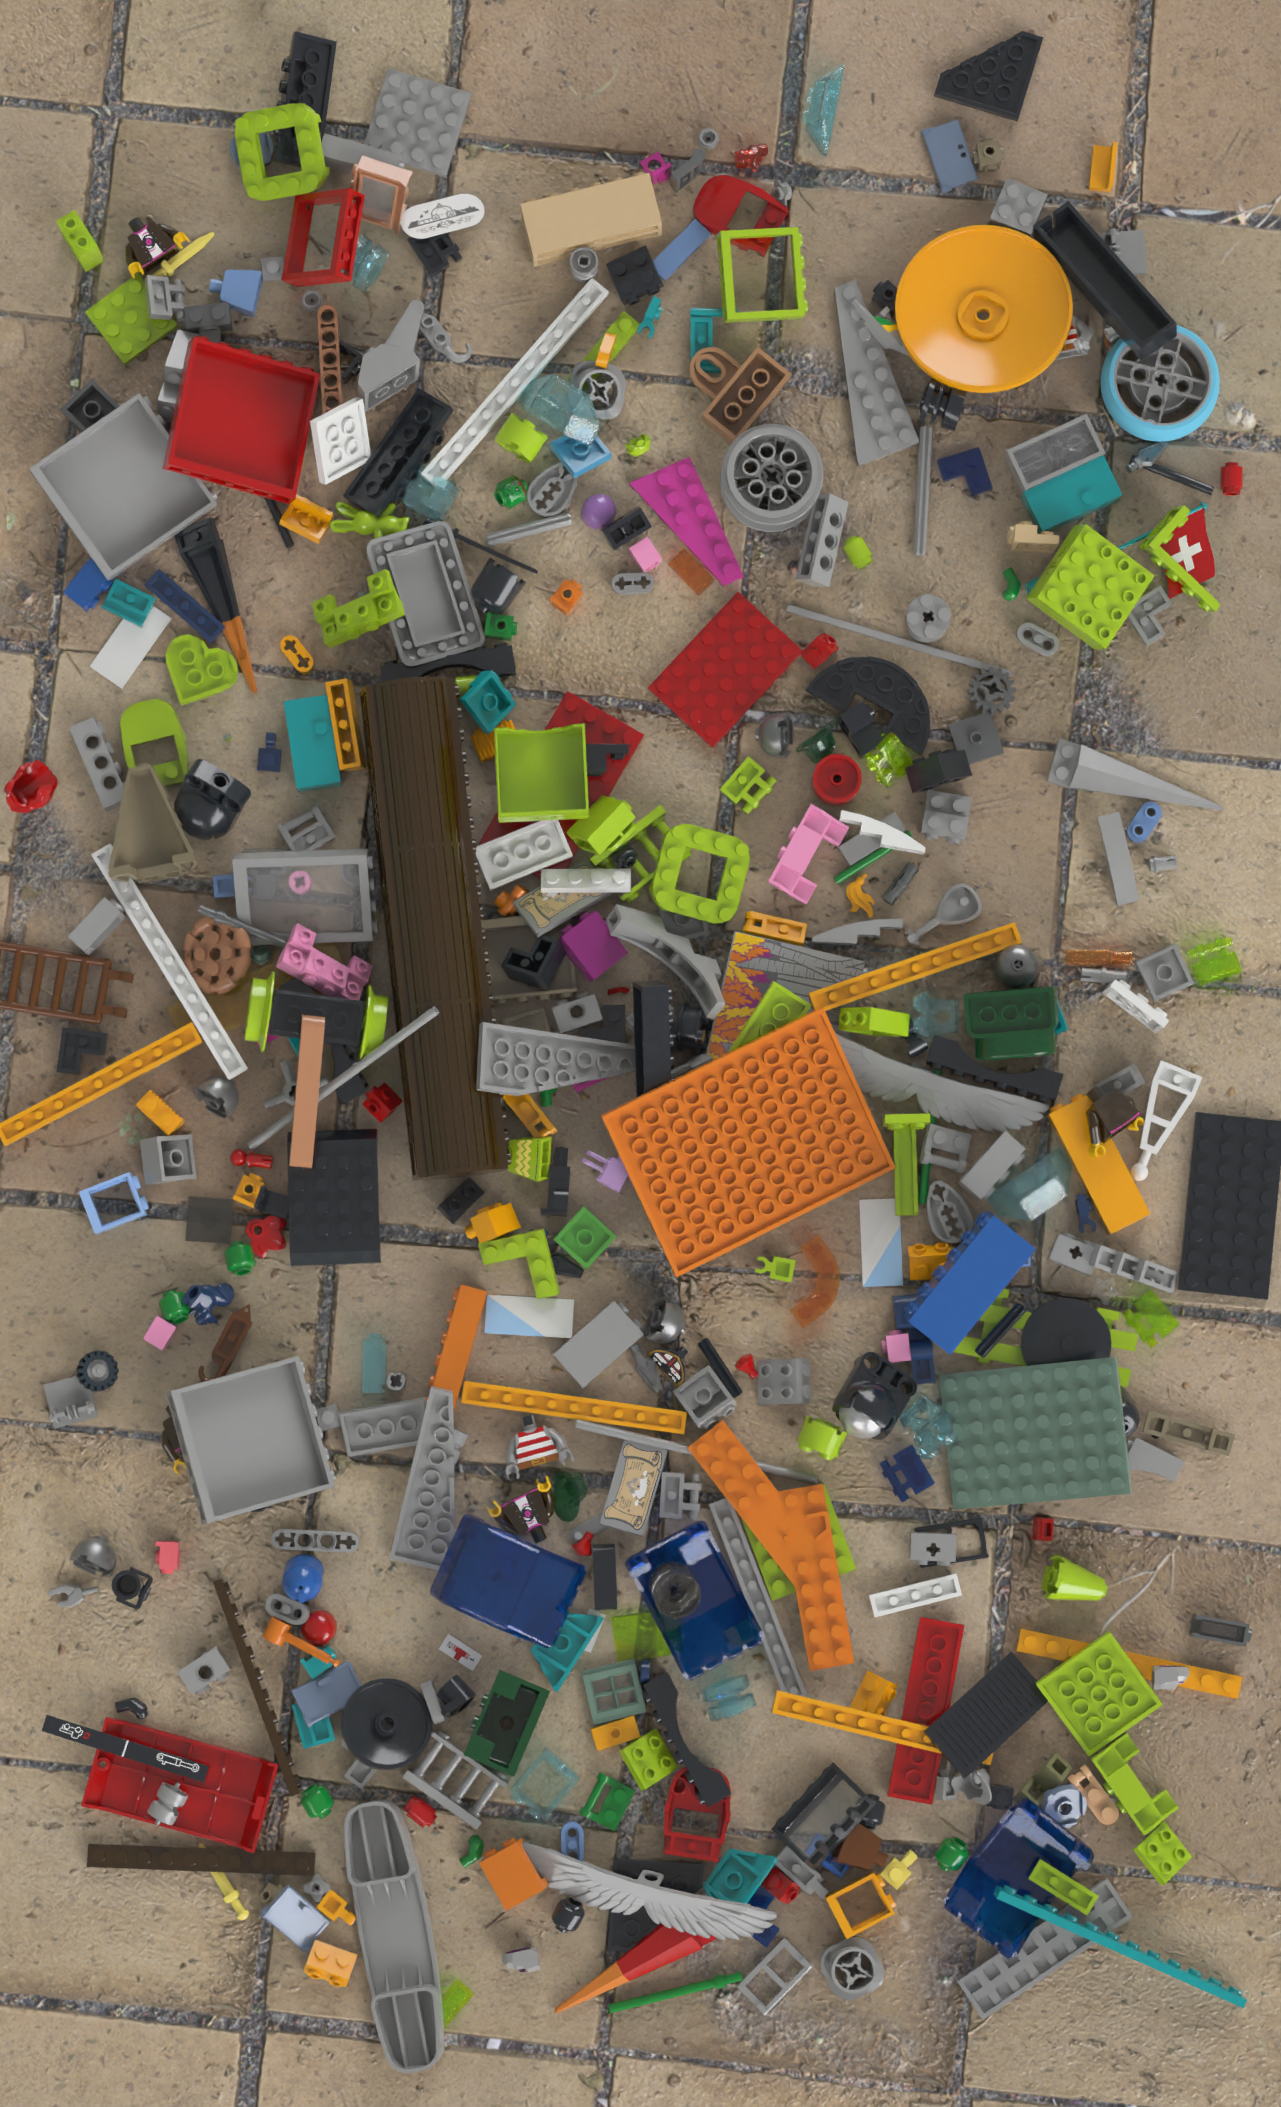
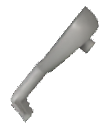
[907,883,982,947]

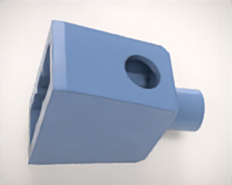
[209,270,263,317]

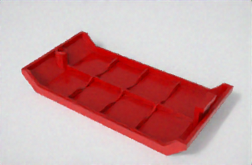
[81,1717,279,1853]

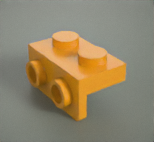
[279,494,333,544]
[907,1242,953,1281]
[850,1670,898,1716]
[304,1940,358,1987]

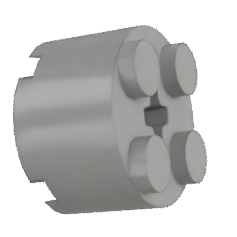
[905,594,951,643]

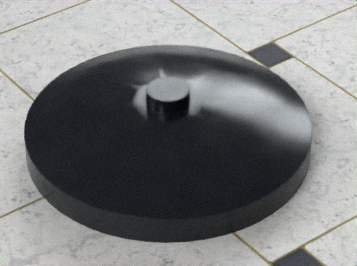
[1020,1298,1111,1366]
[341,1678,432,1770]

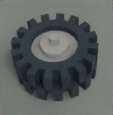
[76,1350,119,1392]

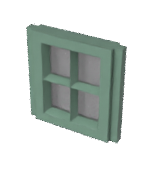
[581,1659,647,1725]

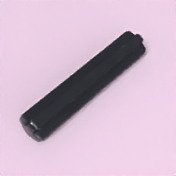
[975,1302,1027,1358]
[698,1338,742,1398]

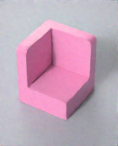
[629,537,662,573]
[144,1316,178,1351]

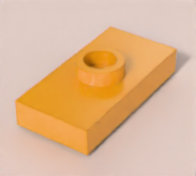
[591,1715,641,1751]

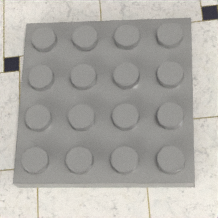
[364,68,472,178]

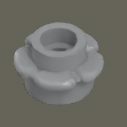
[698,128,719,150]
[301,290,323,312]

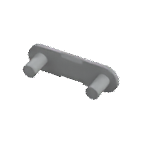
[570,1512,610,1543]

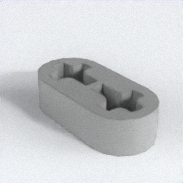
[612,573,654,595]
[420,1680,446,1724]

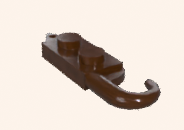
[198,1304,253,1382]

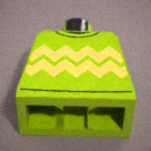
[506,1136,552,1181]

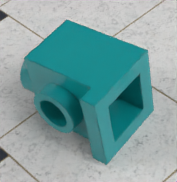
[300,1645,337,1679]

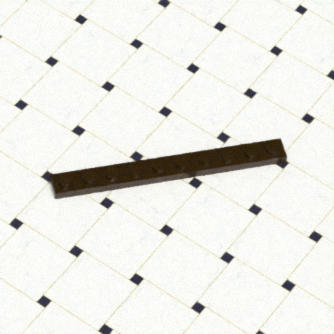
[213,1579,302,1797]
[87,1844,316,1876]

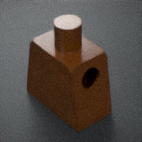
[830,1823,888,1870]

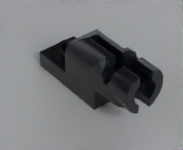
[586,744,629,777]

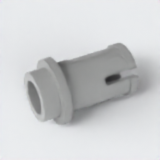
[1149,855,1178,873]

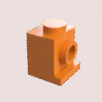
[549,579,583,616]

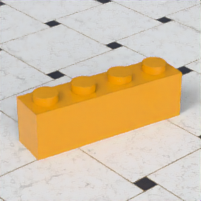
[325,678,367,773]

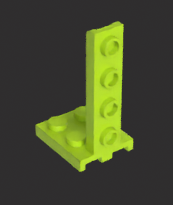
[1138,505,1220,612]
[881,1113,930,1216]

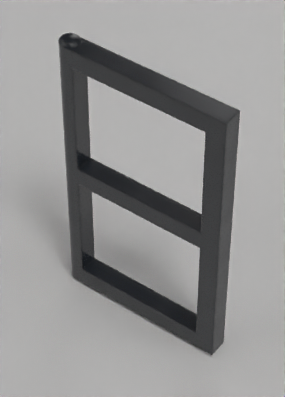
[915,1518,989,1568]

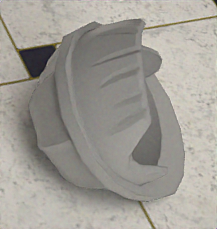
[951,1766,992,1805]

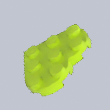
[165,634,239,706]

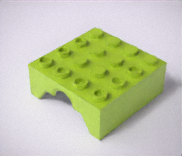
[1026,524,1155,650]
[494,724,589,823]

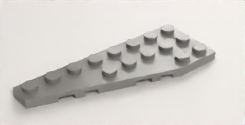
[476,1022,635,1096]

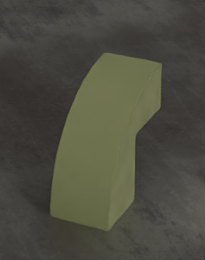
[1013,1752,1073,1814]

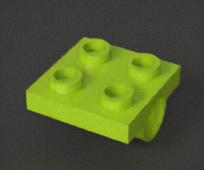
[619,1728,679,1791]
[1132,1821,1192,1886]

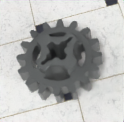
[967,666,1016,716]

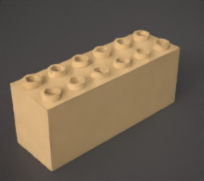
[520,172,662,267]

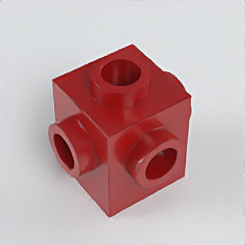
[362,1082,403,1123]

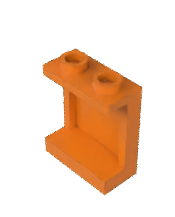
[479,1837,549,1911]

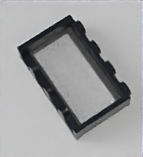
[771,1762,876,1871]

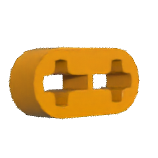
[595,332,617,369]
[280,635,314,674]

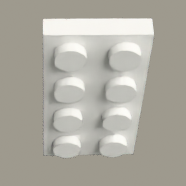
[475,820,573,890]

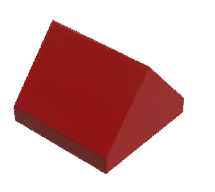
[1032,1517,1054,1541]

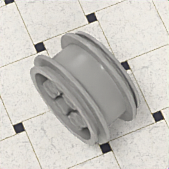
[720,424,823,532]

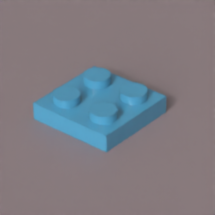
[550,424,611,478]

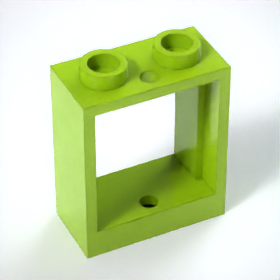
[56,210,104,272]
[838,1007,910,1037]

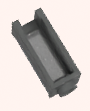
[1189,1613,1252,1647]

